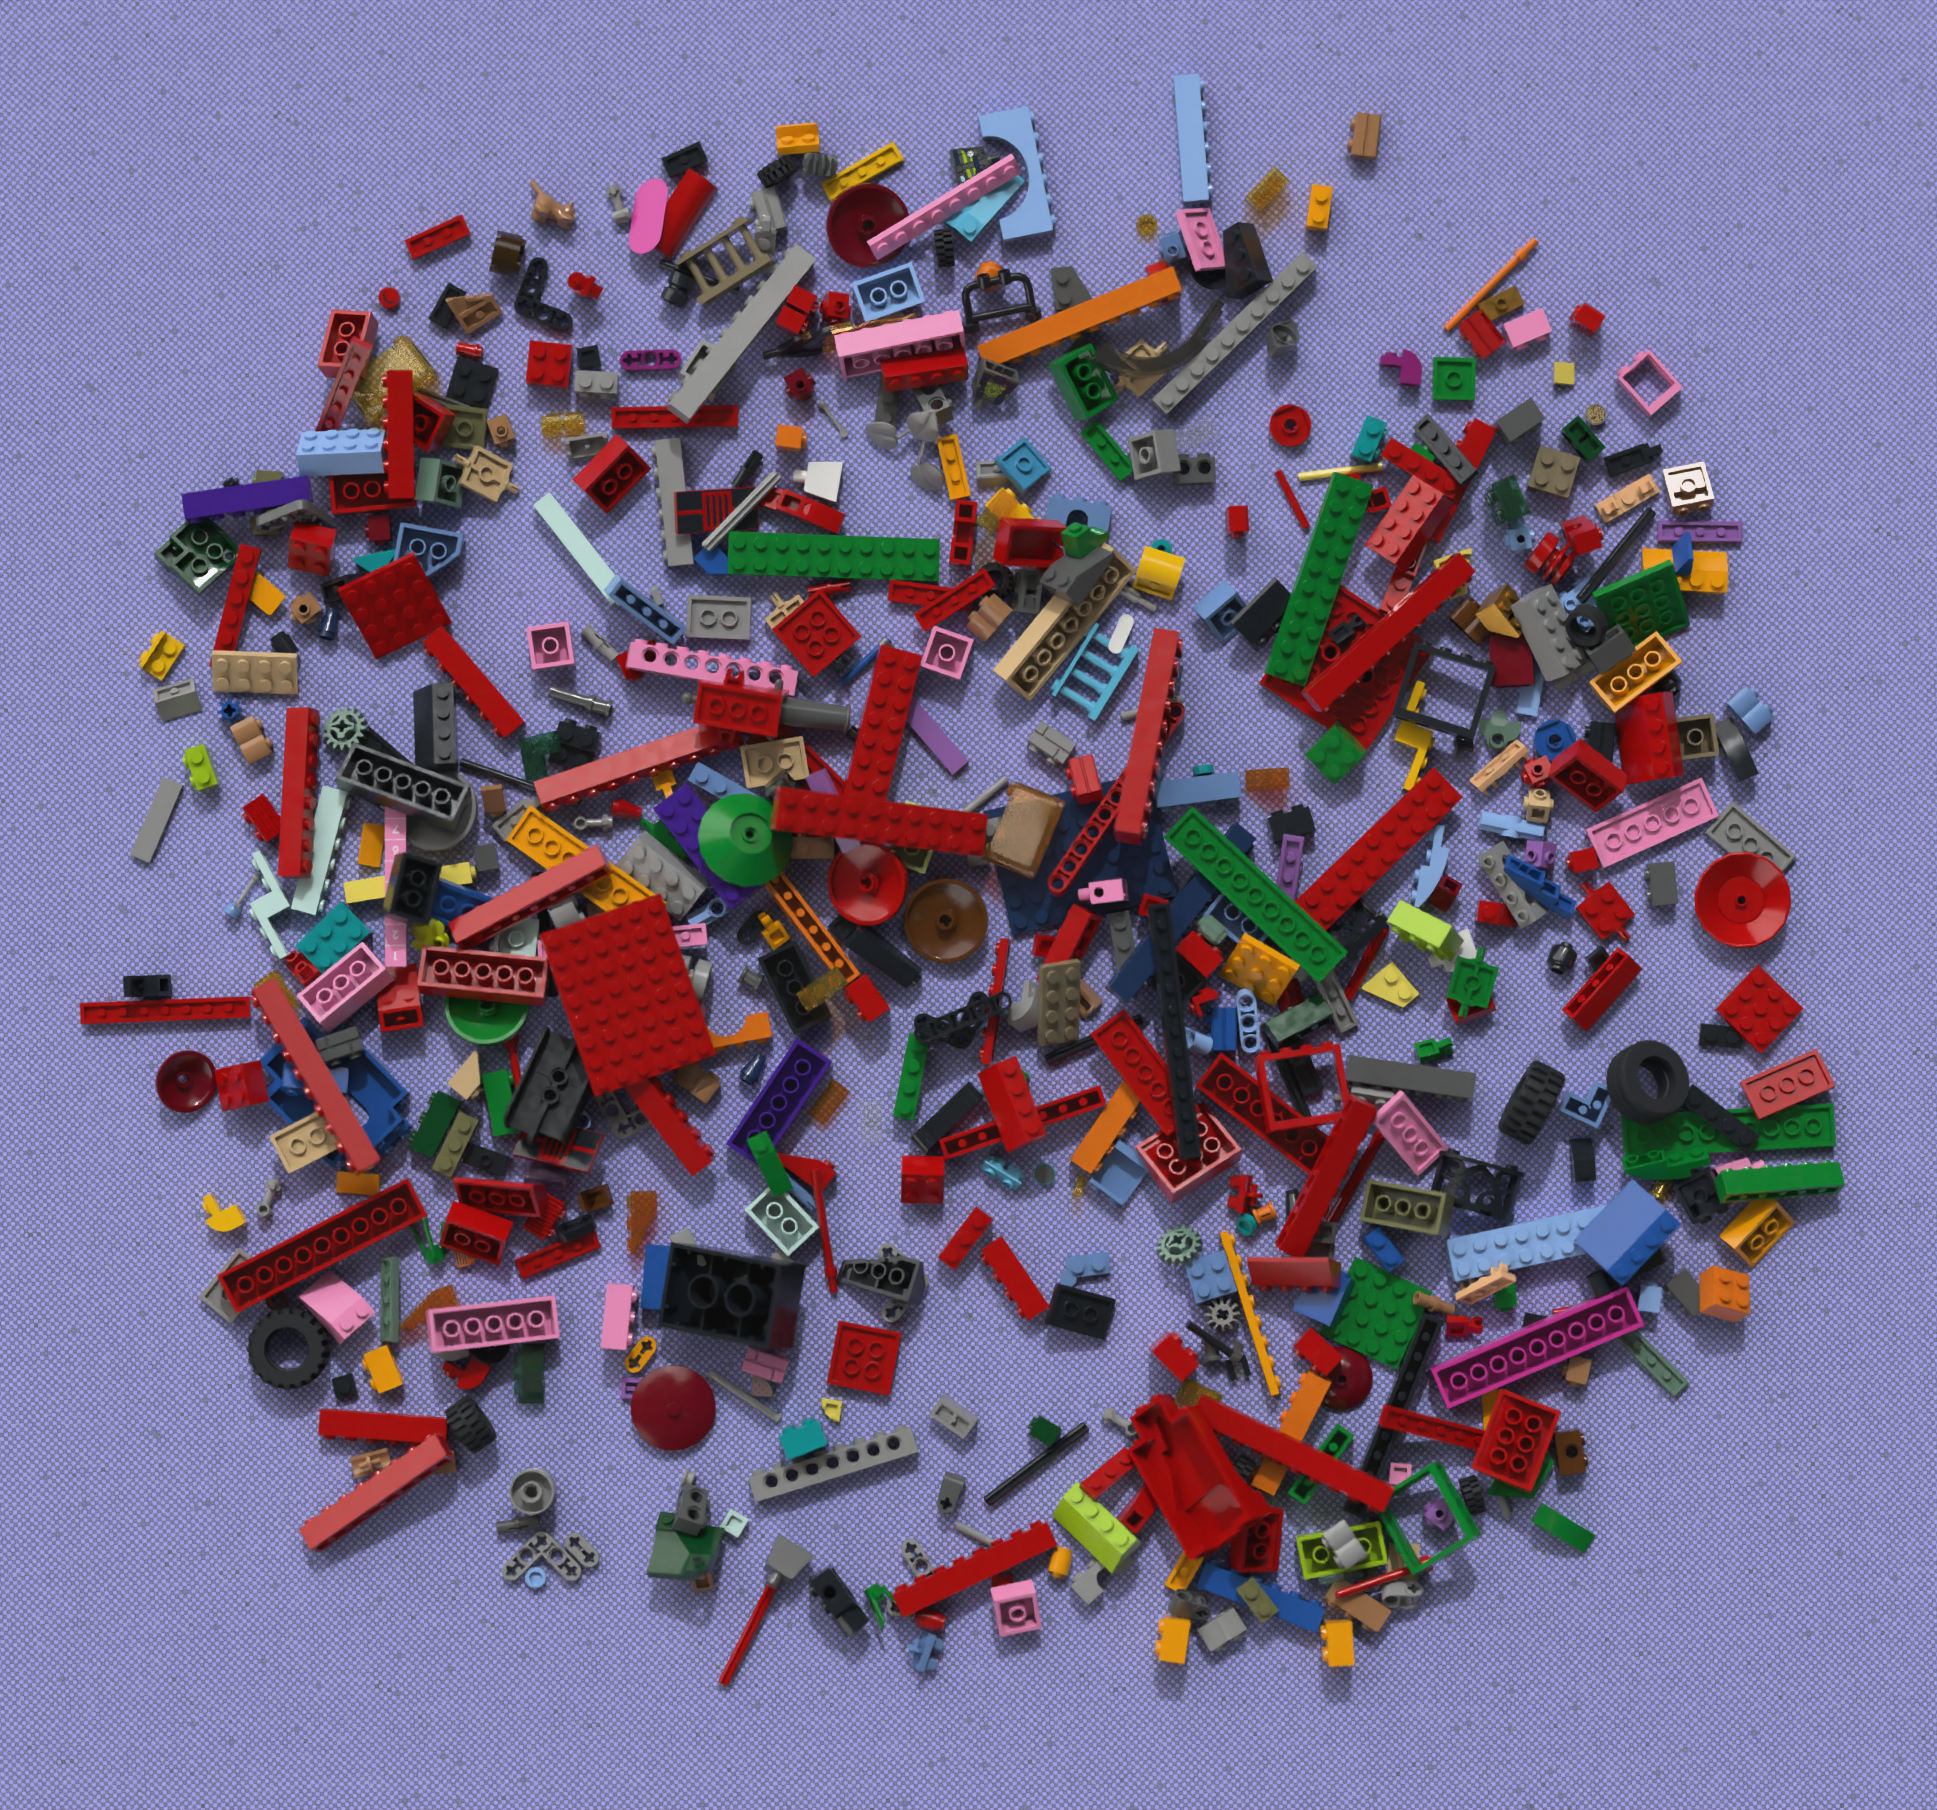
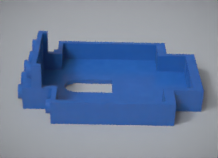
[260,1017,413,1170]

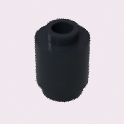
[270,631,299,657]

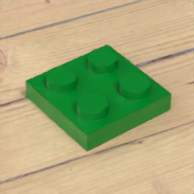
[1432,357,1476,401]

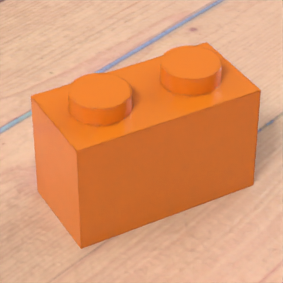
[775,424,808,453]

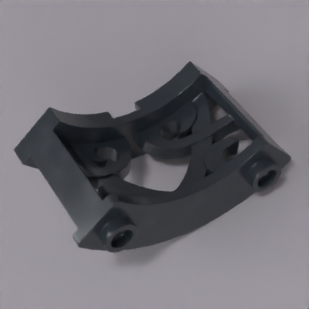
[1326,897,1390,962]
[1431,1148,1525,1223]

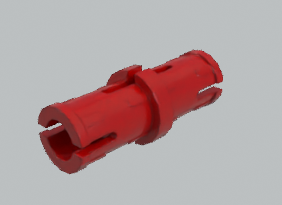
[807,579,851,598]

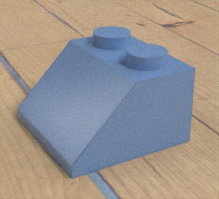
[1192,580,1246,644]

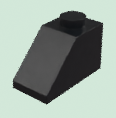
[320,572,366,605]
[1569,1138,1597,1182]

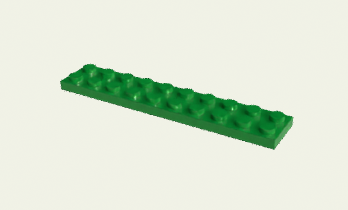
[1264,471,1374,687]
[727,531,940,582]
[1163,806,1348,983]
[1621,1103,1836,1158]

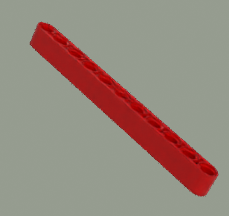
[1048,702,1185,897]

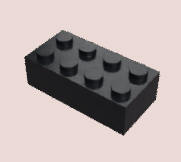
[757,940,833,1035]

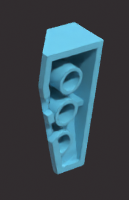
[942,175,1025,245]

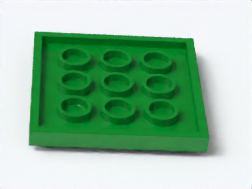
[1592,559,1690,647]
[1320,1257,1432,1369]

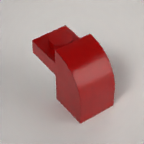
[441,1357,492,1389]

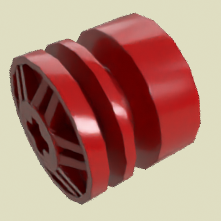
[1523,531,1577,586]

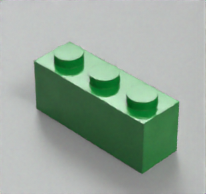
[482,1069,521,1137]

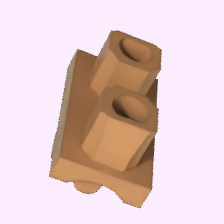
[350,1448,391,1478]

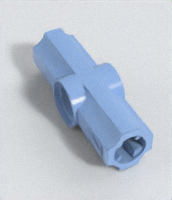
[1478,811,1545,841]
[685,896,749,925]

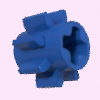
[217,698,245,725]

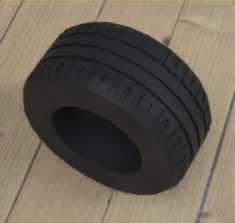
[1606,1040,1690,1125]

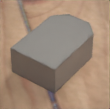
[650,586,664,606]

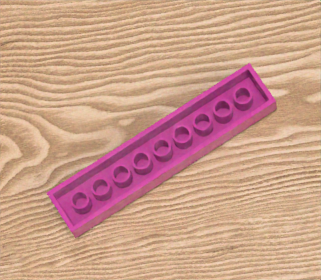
[1430,1284,1644,1409]

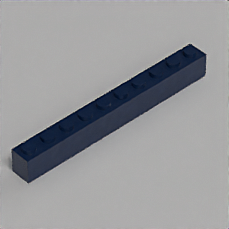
[1104,823,1256,1004]

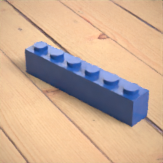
[1196,1559,1325,1633]

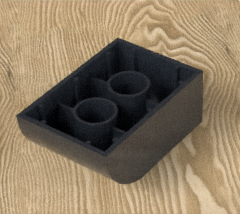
[658,1242,806,1349]

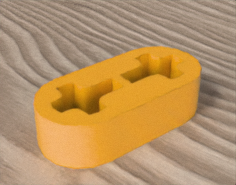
[625,1336,657,1373]

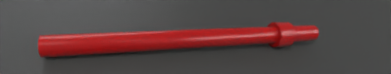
[810,1168,838,1293]

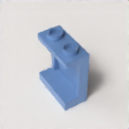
[1088,1140,1149,1207]

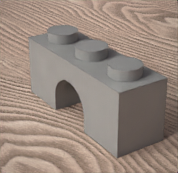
[1070,1556,1135,1605]

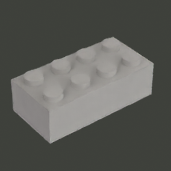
[1510,584,1588,682]
[616,831,710,921]

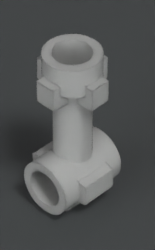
[606,184,632,225]
[573,814,613,832]
[256,1178,281,1218]
[1101,1407,1138,1436]

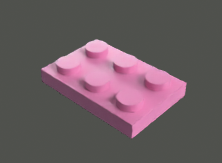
[1176,208,1225,271]

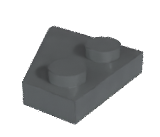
[1051,266,1093,311]

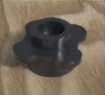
[222,477,240,488]

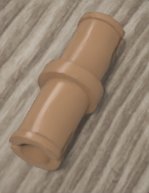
[1413,1291,1455,1316]

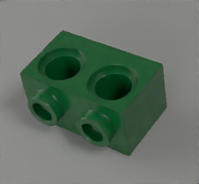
[1560,416,1606,463]

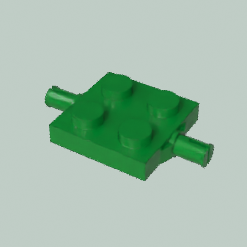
[638,817,694,864]
[1446,946,1499,1018]

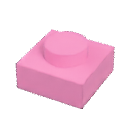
[1388,1462,1412,1485]

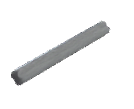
[702,471,781,551]

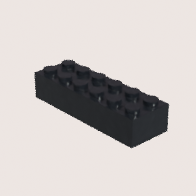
[336,742,472,832]

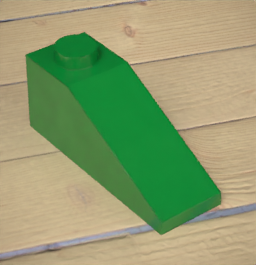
[747,1131,794,1198]

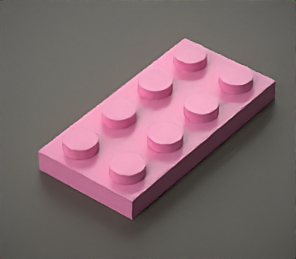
[1373,1090,1448,1176]

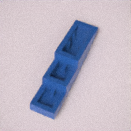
[1503,854,1576,920]

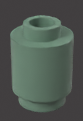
[1197,914,1228,945]

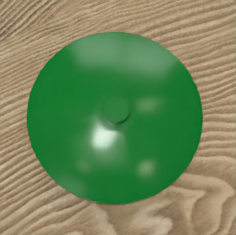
[444,996,530,1047]

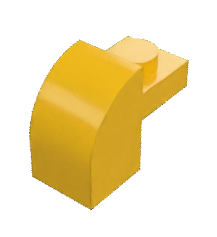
[202,1193,247,1232]

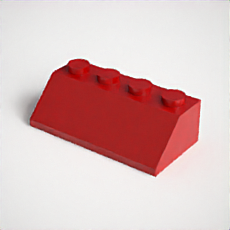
[978,1056,1047,1153]
[453,1177,549,1217]
[1247,1257,1341,1292]

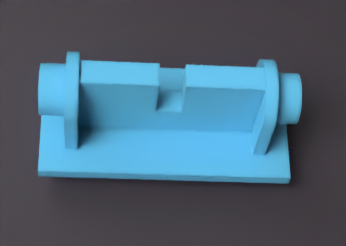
[980,1153,1025,1191]

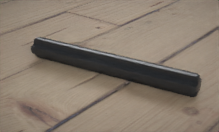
[1045,1014,1143,1065]

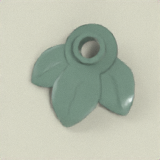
[1479,708,1521,751]

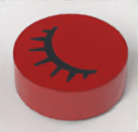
[378,287,400,309]

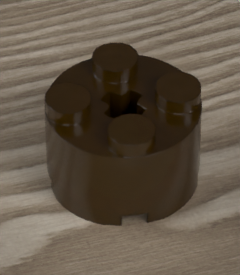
[489,230,526,277]

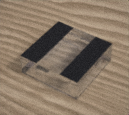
[1225,1354,1252,1381]

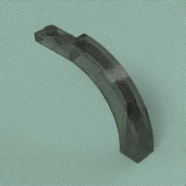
[1089,299,1225,378]

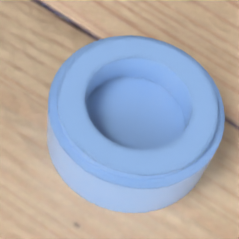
[525,1567,547,1589]

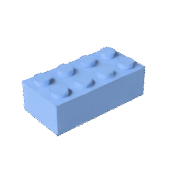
[296,428,388,476]

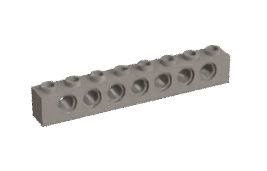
[748,1424,919,1502]

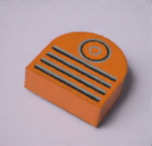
[454,1250,476,1268]

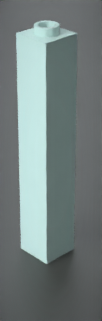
[533,492,620,606]

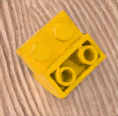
[1132,546,1185,601]

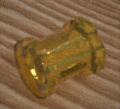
[1648,1180,1675,1201]

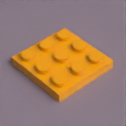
[1218,933,1300,1007]

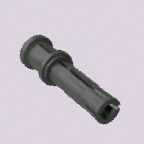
[548,685,613,719]

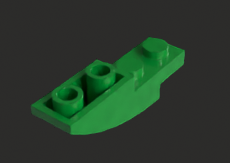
[1622,1147,1711,1180]

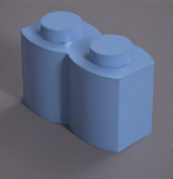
[1725,686,1774,735]

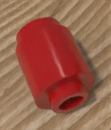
[913,1607,946,1632]

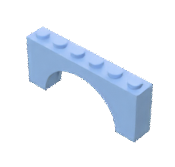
[978,106,1056,243]

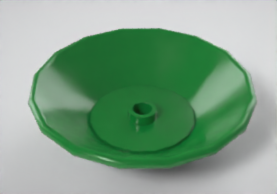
[698,793,793,887]

